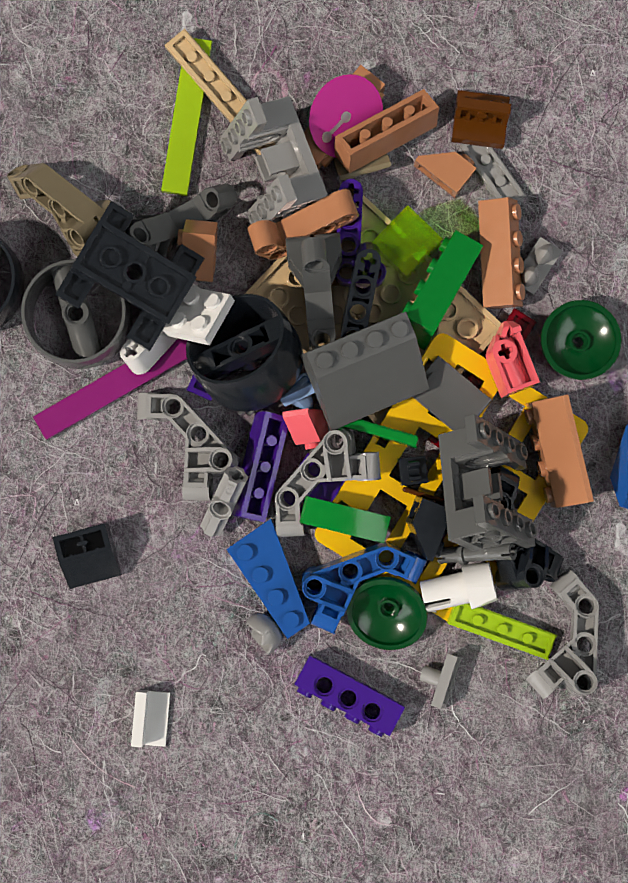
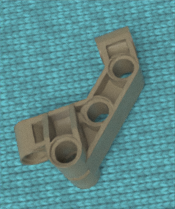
[7,163,111,257]

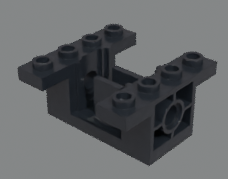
[55,201,205,351]

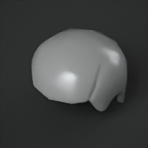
[246,613,283,655]

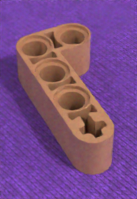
[247,189,359,260]

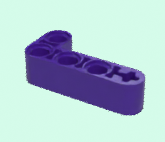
[335,179,386,288]

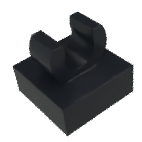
[398,456,428,486]

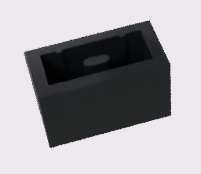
[406,496,448,562]
[52,523,122,589]

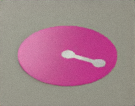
[309,74,383,158]

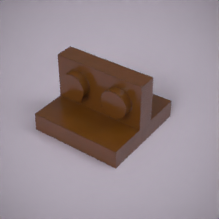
[451,90,511,149]

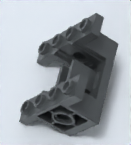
[438,414,537,552]

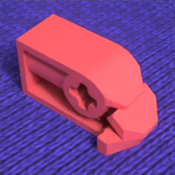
[486,321,540,398]

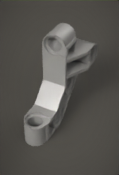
[137,393,242,501]
[275,427,381,537]
[526,569,599,699]

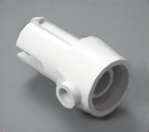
[420,562,498,613]

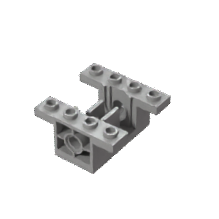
[220,96,328,224]

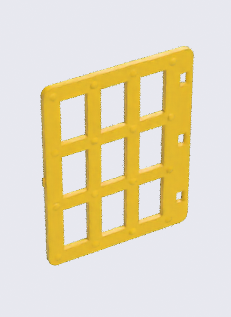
[314,333,588,628]

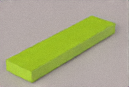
[447,603,557,660]

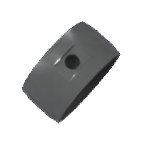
[21,259,132,369]

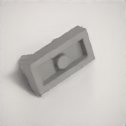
[521,237,562,296]

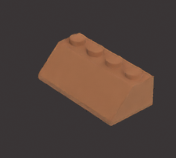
[524,394,594,508]

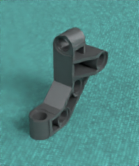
[124,183,237,275]
[285,232,342,350]

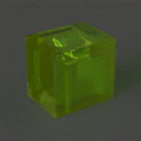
[372,205,443,280]

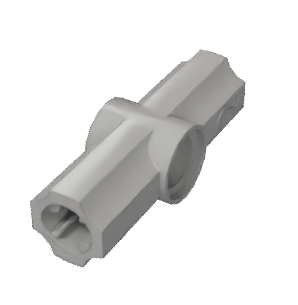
[200,465,248,537]

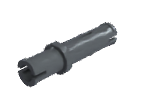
[436,543,517,565]

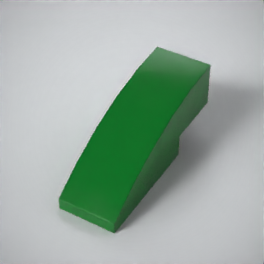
[299,496,391,543]

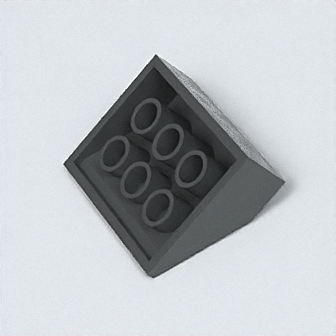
[300,312,429,431]

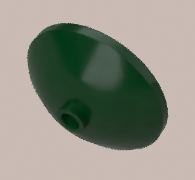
[540,300,622,380]
[347,577,428,650]

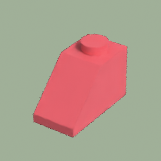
[282,408,328,450]

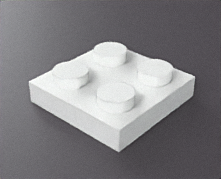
[163,287,235,345]

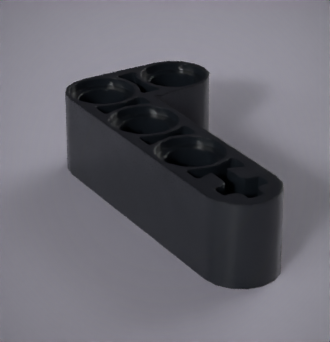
[341,242,381,338]

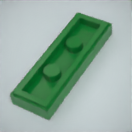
[342,419,419,449]

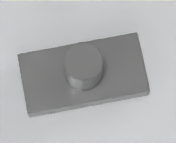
[420,653,462,709]

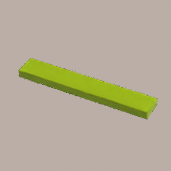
[161,38,212,196]

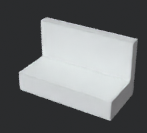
[131,690,171,747]

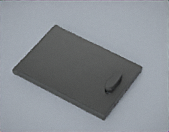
[413,356,492,431]

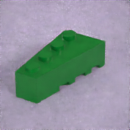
[402,230,484,350]

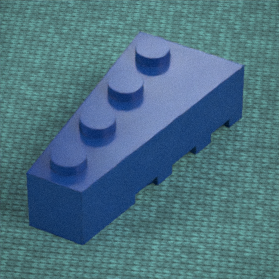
[226,519,310,639]

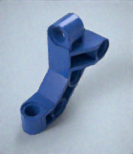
[302,542,427,634]

